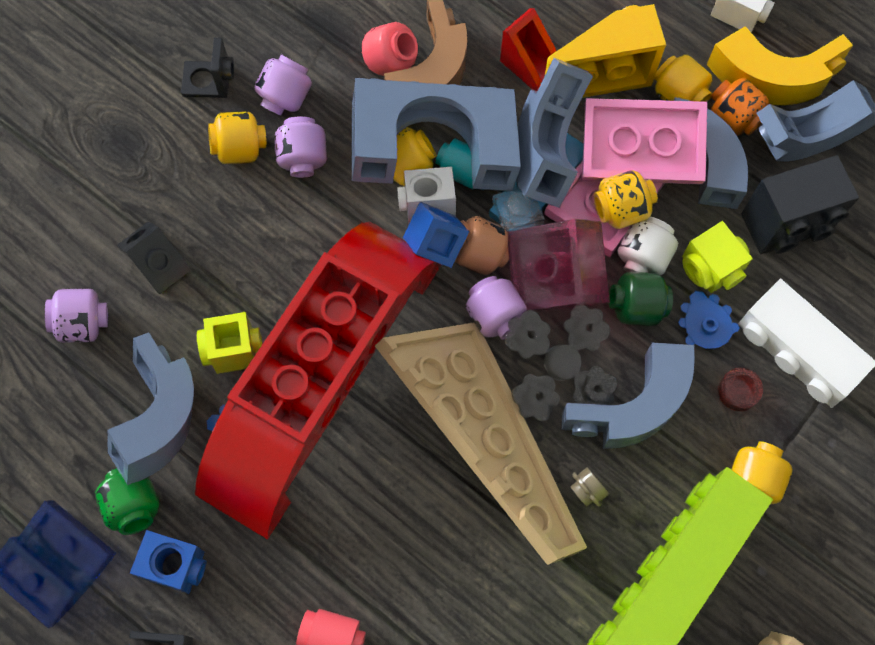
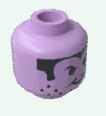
[254,55,312,116]
[275,116,327,178]
[466,276,527,340]
[45,289,108,343]

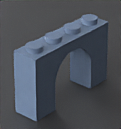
[352,78,521,191]

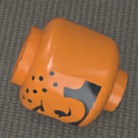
[711,78,769,136]

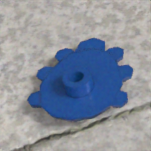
[678,291,740,349]

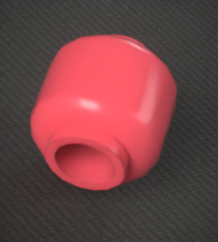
[362,22,418,76]

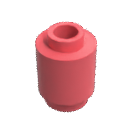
[296,609,366,645]

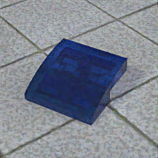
[0,500,116,628]

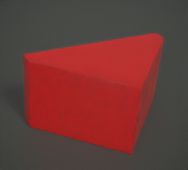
[500,8,557,91]

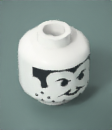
[618,217,678,275]

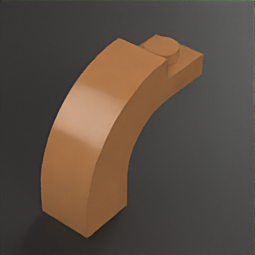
[384,0,467,85]

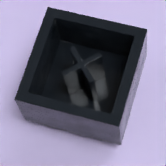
[741,155,859,255]

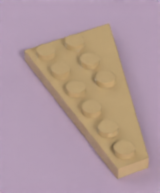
[375,322,587,565]

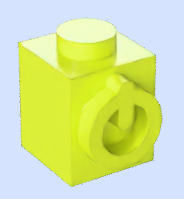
[682,221,753,293]
[197,312,262,374]

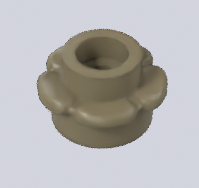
[570,467,609,507]

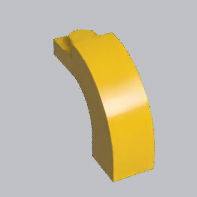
[707,26,853,105]

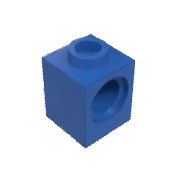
[403,202,469,268]
[130,530,207,594]

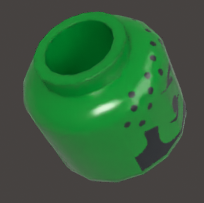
[95,468,159,535]

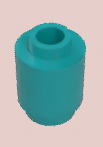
[435,138,484,190]

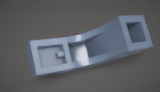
[516,58,593,208]
[756,80,875,162]
[674,97,748,209]
[107,332,194,485]
[562,343,695,448]

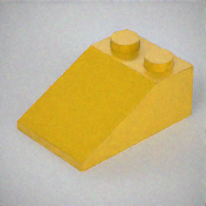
[544,4,666,98]

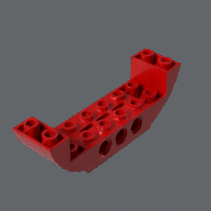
[195,222,442,540]

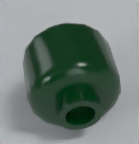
[608,271,673,326]

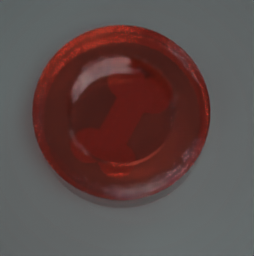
[718,368,763,411]

